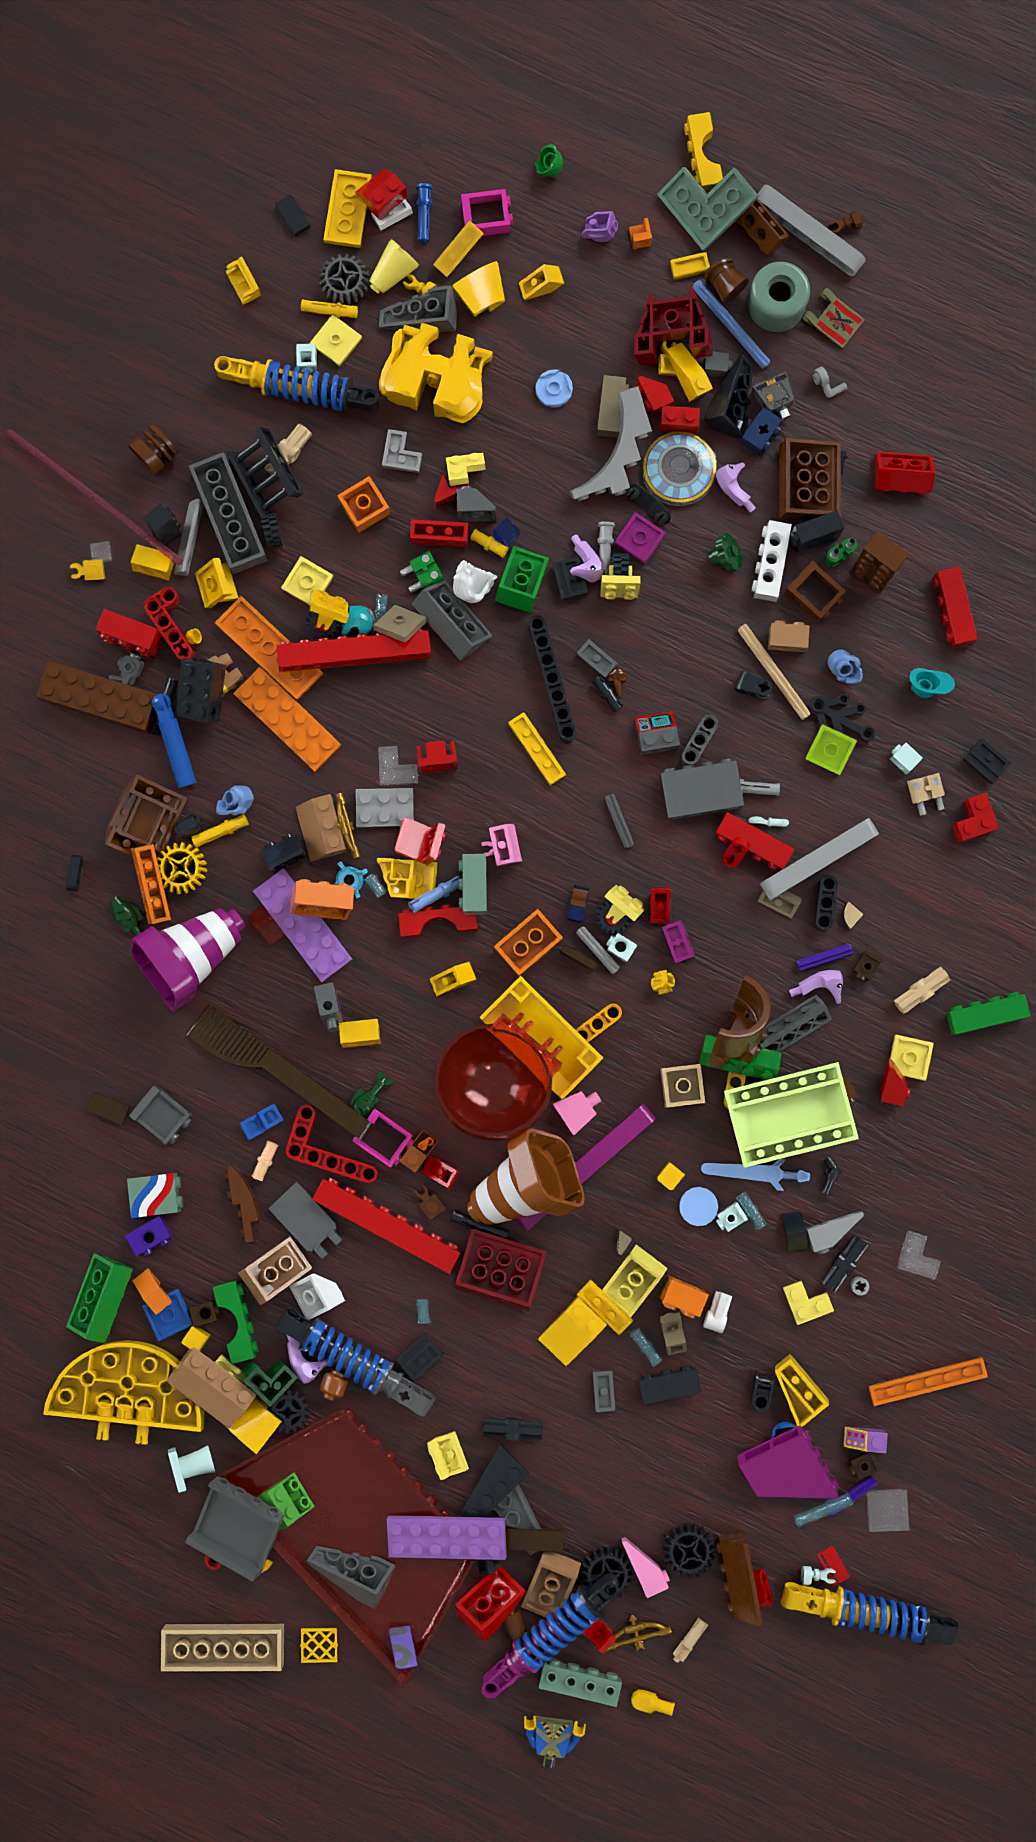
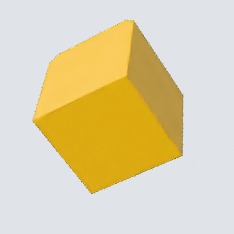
[656,1162,685,1190]
[181,1325,211,1351]

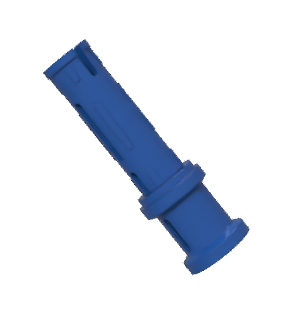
[416,183,433,243]

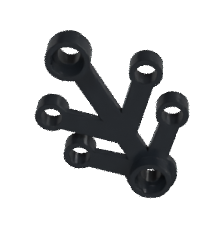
[808,693,876,742]

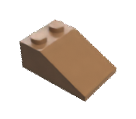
[238,1236,312,1305]
[521,1551,581,1618]

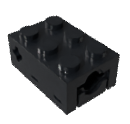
[175,657,226,723]

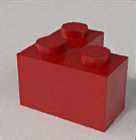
[952,793,999,844]

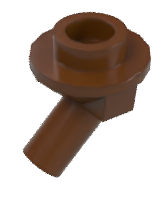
[608,669,627,697]

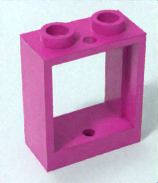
[461,189,513,236]
[352,1109,414,1168]

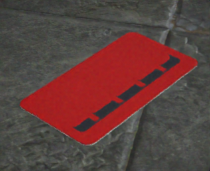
[817,1546,850,1586]

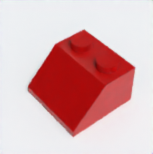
[355,169,408,220]

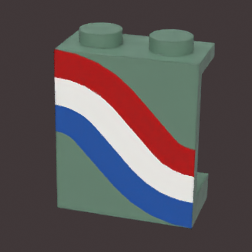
[127,1173,183,1218]

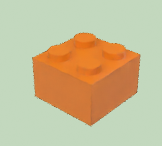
[337,476,391,533]

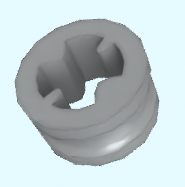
[850,1277,869,1295]

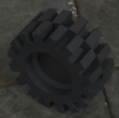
[261,513,284,550]

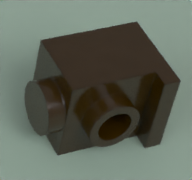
[852,950,883,982]
[848,1451,881,1480]

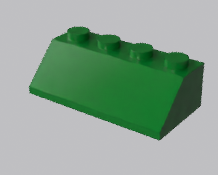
[66,1253,133,1343]

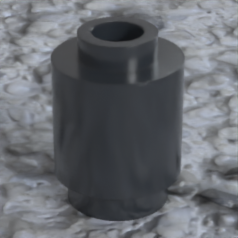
[173,813,203,839]

